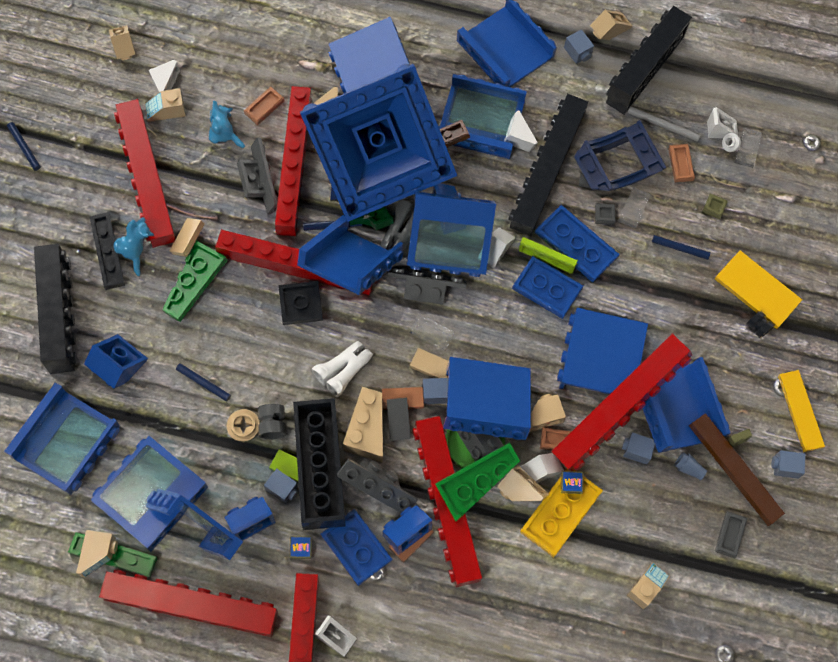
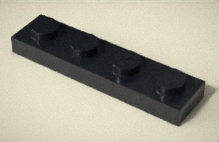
[89,212,125,290]

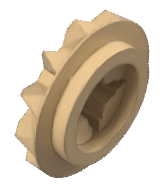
[227,409,260,442]

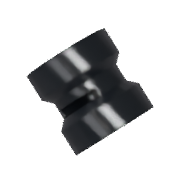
[746,311,775,339]

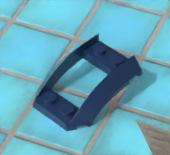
[574,120,666,191]

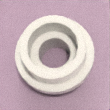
[722,133,741,152]

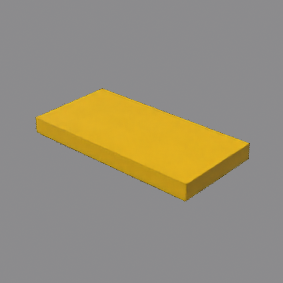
[715,250,802,329]
[520,469,603,558]

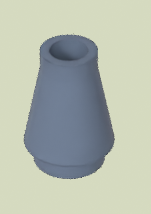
[674,452,707,480]

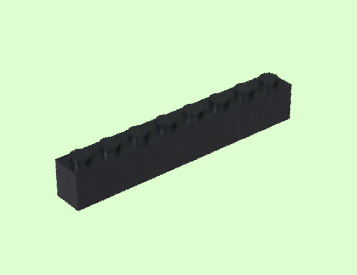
[508,93,589,236]

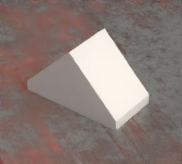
[149,60,180,93]
[707,107,738,138]
[504,111,538,152]
[478,228,515,268]
[520,453,564,483]
[315,615,357,657]

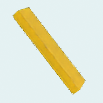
[778,370,825,453]

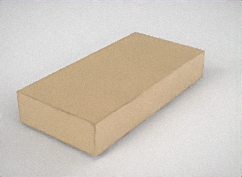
[169,218,205,257]
[410,348,449,378]

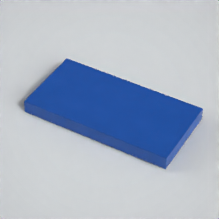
[535,205,620,283]

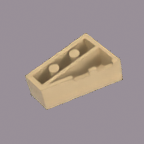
[343,387,383,463]

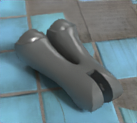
[380,200,431,251]

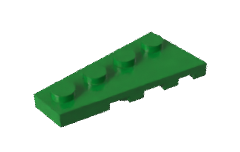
[162,240,227,322]
[435,443,520,521]

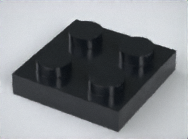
[278,281,323,325]

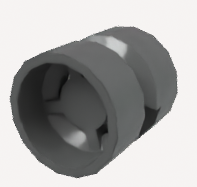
[258,404,286,439]

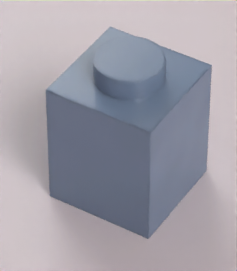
[564,29,594,64]
[422,378,448,404]
[622,432,655,465]
[771,450,805,479]
[264,468,298,504]

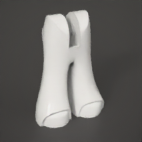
[312,340,373,397]

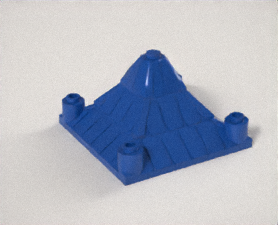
[300,64,457,222]

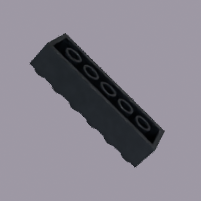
[606,5,692,115]
[34,244,78,374]
[293,398,346,530]

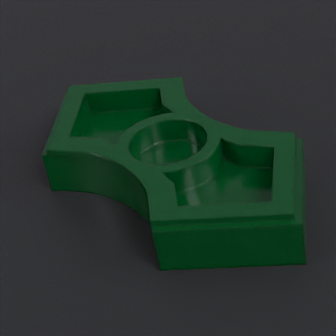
[343,207,394,230]

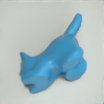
[208,101,245,148]
[114,217,154,276]

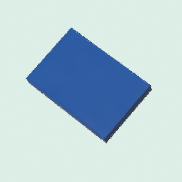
[512,256,583,319]
[320,509,393,586]

